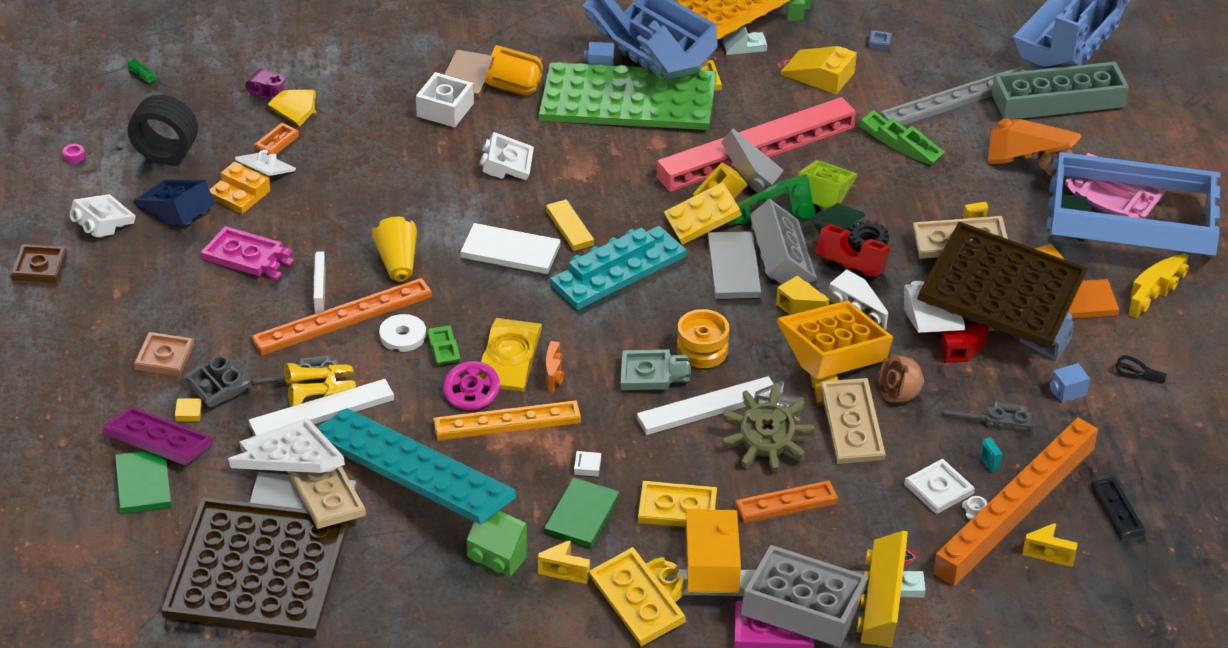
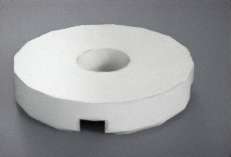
[379,314,426,352]

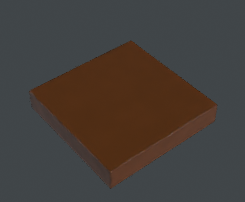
[10,244,67,283]

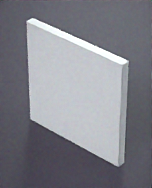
[235,150,296,176]

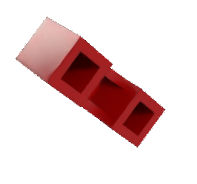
[815,224,891,277]

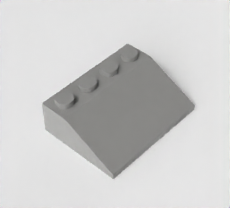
[741,545,869,647]

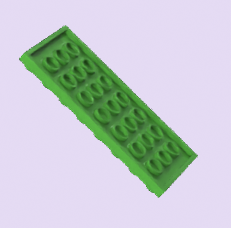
[539,62,716,130]

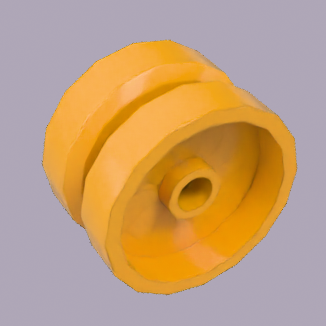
[677,309,729,368]

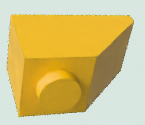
[693,162,747,199]

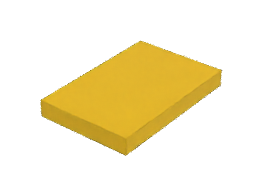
[638,481,717,527]

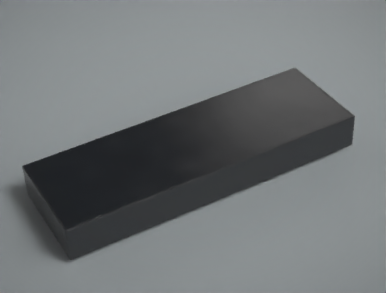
[1091,477,1145,540]

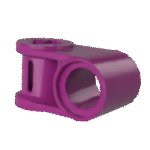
[245,69,285,100]

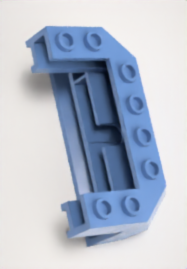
[582,0,717,79]
[1013,0,1130,69]

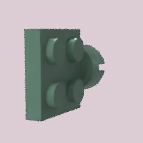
[621,349,691,390]

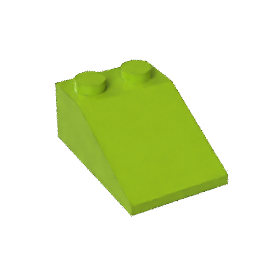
[798,160,857,211]

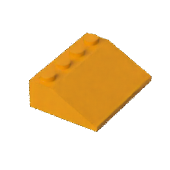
[777,300,893,380]

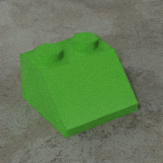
[467,511,527,577]

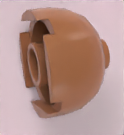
[879,355,924,403]

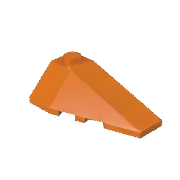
[988,118,1081,164]

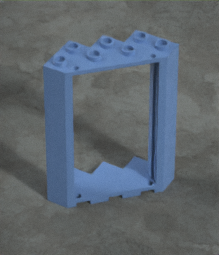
[1046,152,1220,259]

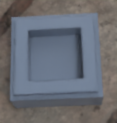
[868,30,892,51]

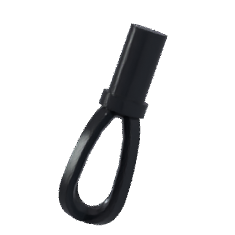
[1116,355,1167,383]

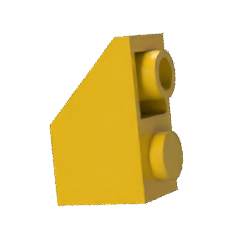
[776,276,830,315]

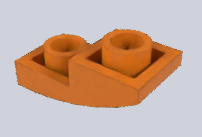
[546,341,564,393]

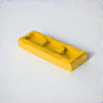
[546,199,594,251]

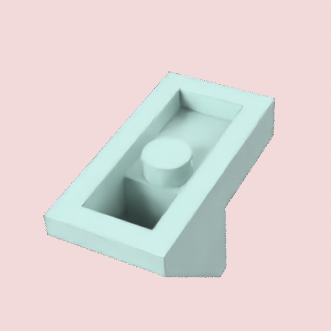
[722,25,767,55]

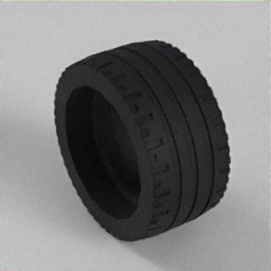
[127,95,198,164]

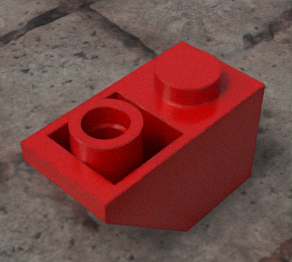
[940,324,989,363]

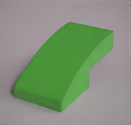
[427,325,461,365]

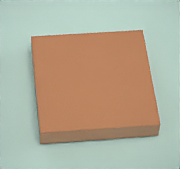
[134,332,195,377]

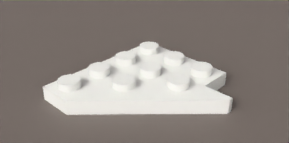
[228,418,345,473]

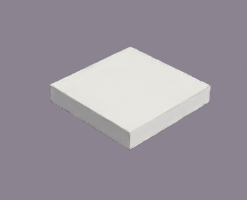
[904,459,975,514]

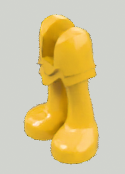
[284,363,356,407]

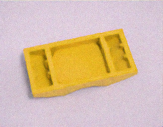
[478,318,542,392]

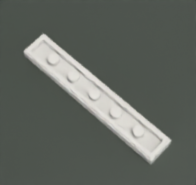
[637,376,775,435]
[249,379,394,436]

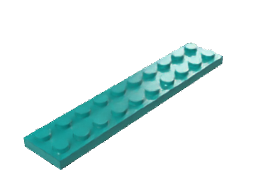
[317,408,516,525]

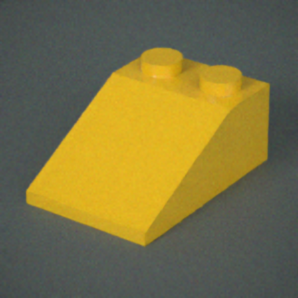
[780,46,857,95]

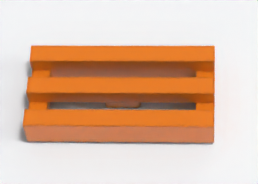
[254,123,299,155]

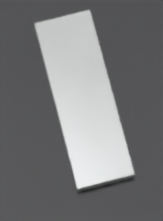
[313,252,326,314]

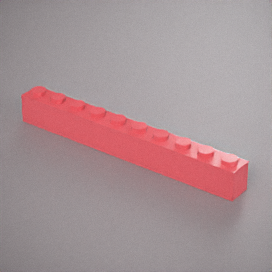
[657,97,856,192]

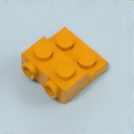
[210,161,270,214]

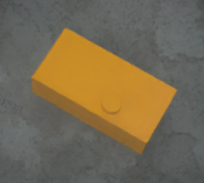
[685,509,741,593]

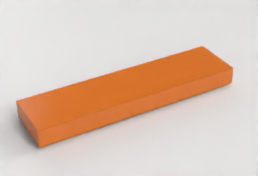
[735,480,838,524]

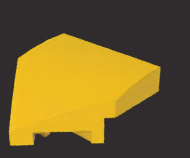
[268,90,316,127]

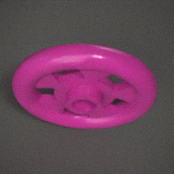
[443,361,500,411]

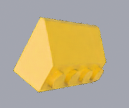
[857,531,908,648]

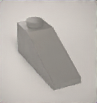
[721,129,783,193]

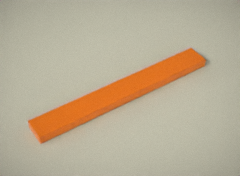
[252,278,432,356]

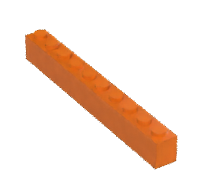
[933,417,1098,587]

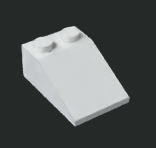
[904,281,965,333]

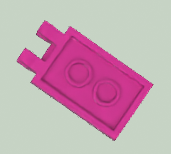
[200,226,294,280]

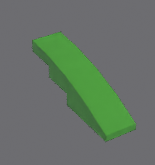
[859,110,945,165]

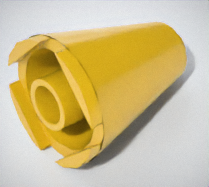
[372,217,417,282]

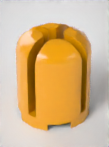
[485,45,543,97]

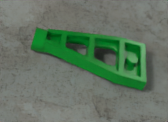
[726,174,816,226]

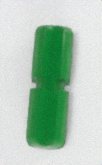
[127,58,157,83]

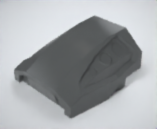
[183,355,253,407]

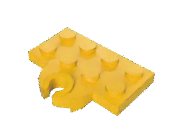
[589,547,686,647]

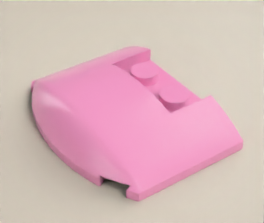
[1065,153,1167,219]

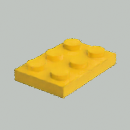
[664,182,742,245]

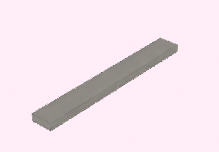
[879,67,1025,125]

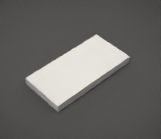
[461,223,560,274]

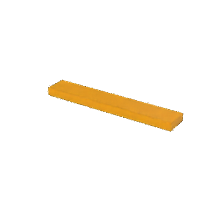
[433,400,581,441]

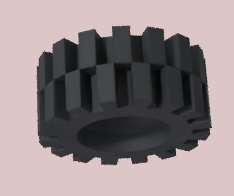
[848,220,889,252]

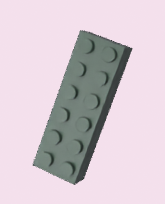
[992,62,1129,120]

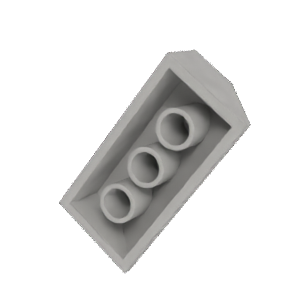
[750,199,817,284]

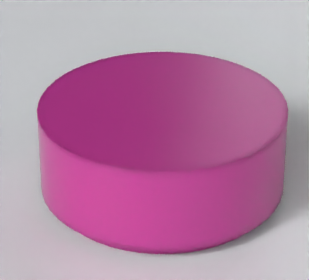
[62,144,85,164]

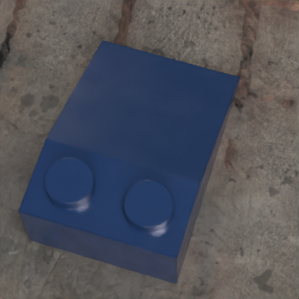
[133,180,215,226]

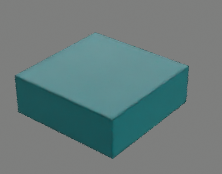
[980,437,1002,473]

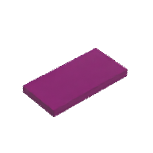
[102,407,213,465]

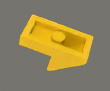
[1022,523,1078,567]
[538,541,590,584]

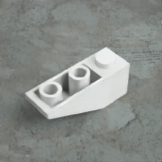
[829,270,888,330]

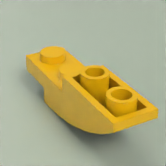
[1128,253,1189,319]

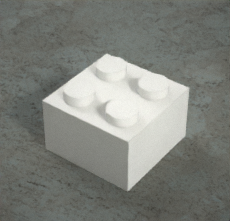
[416,72,474,127]

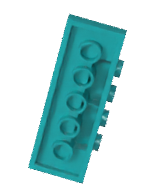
[550,226,687,310]

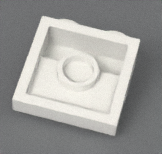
[479,132,534,180]
[70,194,136,238]

